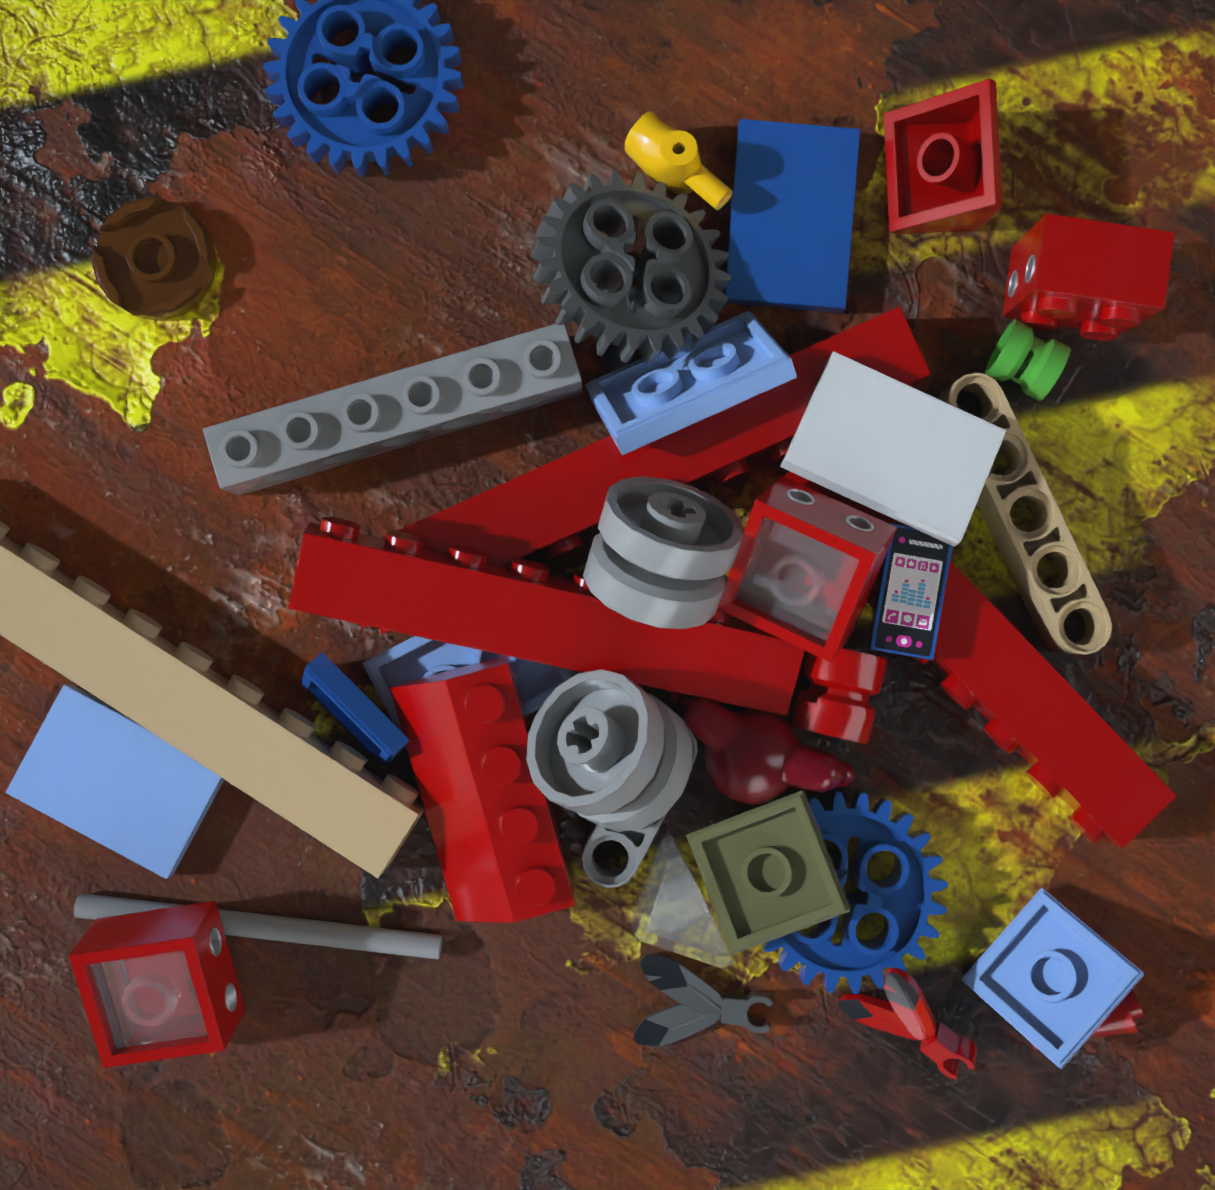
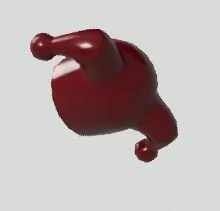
[668,691,855,806]

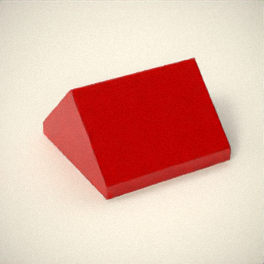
[884,78,1002,234]

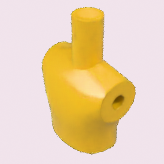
[625,111,733,210]

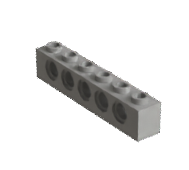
[203,324,583,496]

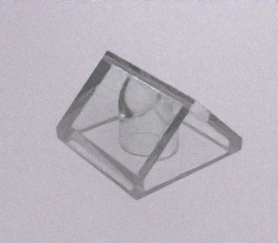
[632,828,734,969]

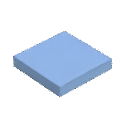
[961,888,1144,1070]

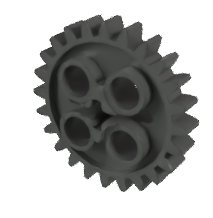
[531,170,731,364]

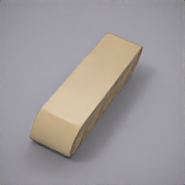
[938,373,1112,655]

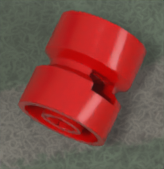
[790,648,888,744]

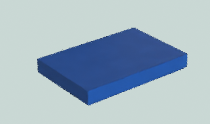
[724,119,860,313]

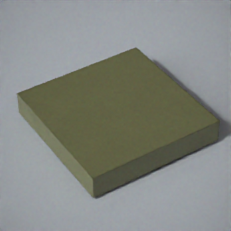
[686,790,851,955]

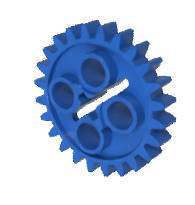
[263,0,464,177]
[761,789,948,994]

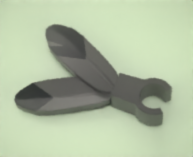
[634,953,773,1047]

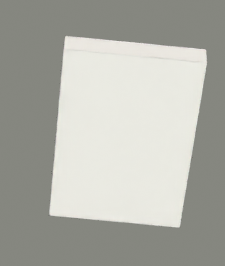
[780,351,1007,547]

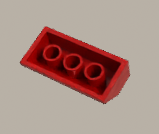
[390,655,575,923]

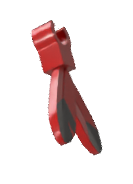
[838,968,978,1079]

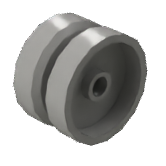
[583,476,743,629]
[526,669,693,832]

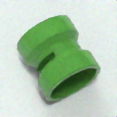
[984,319,1071,401]

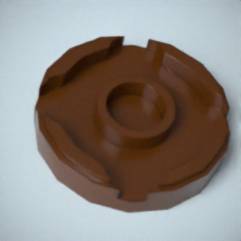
[91,197,217,321]

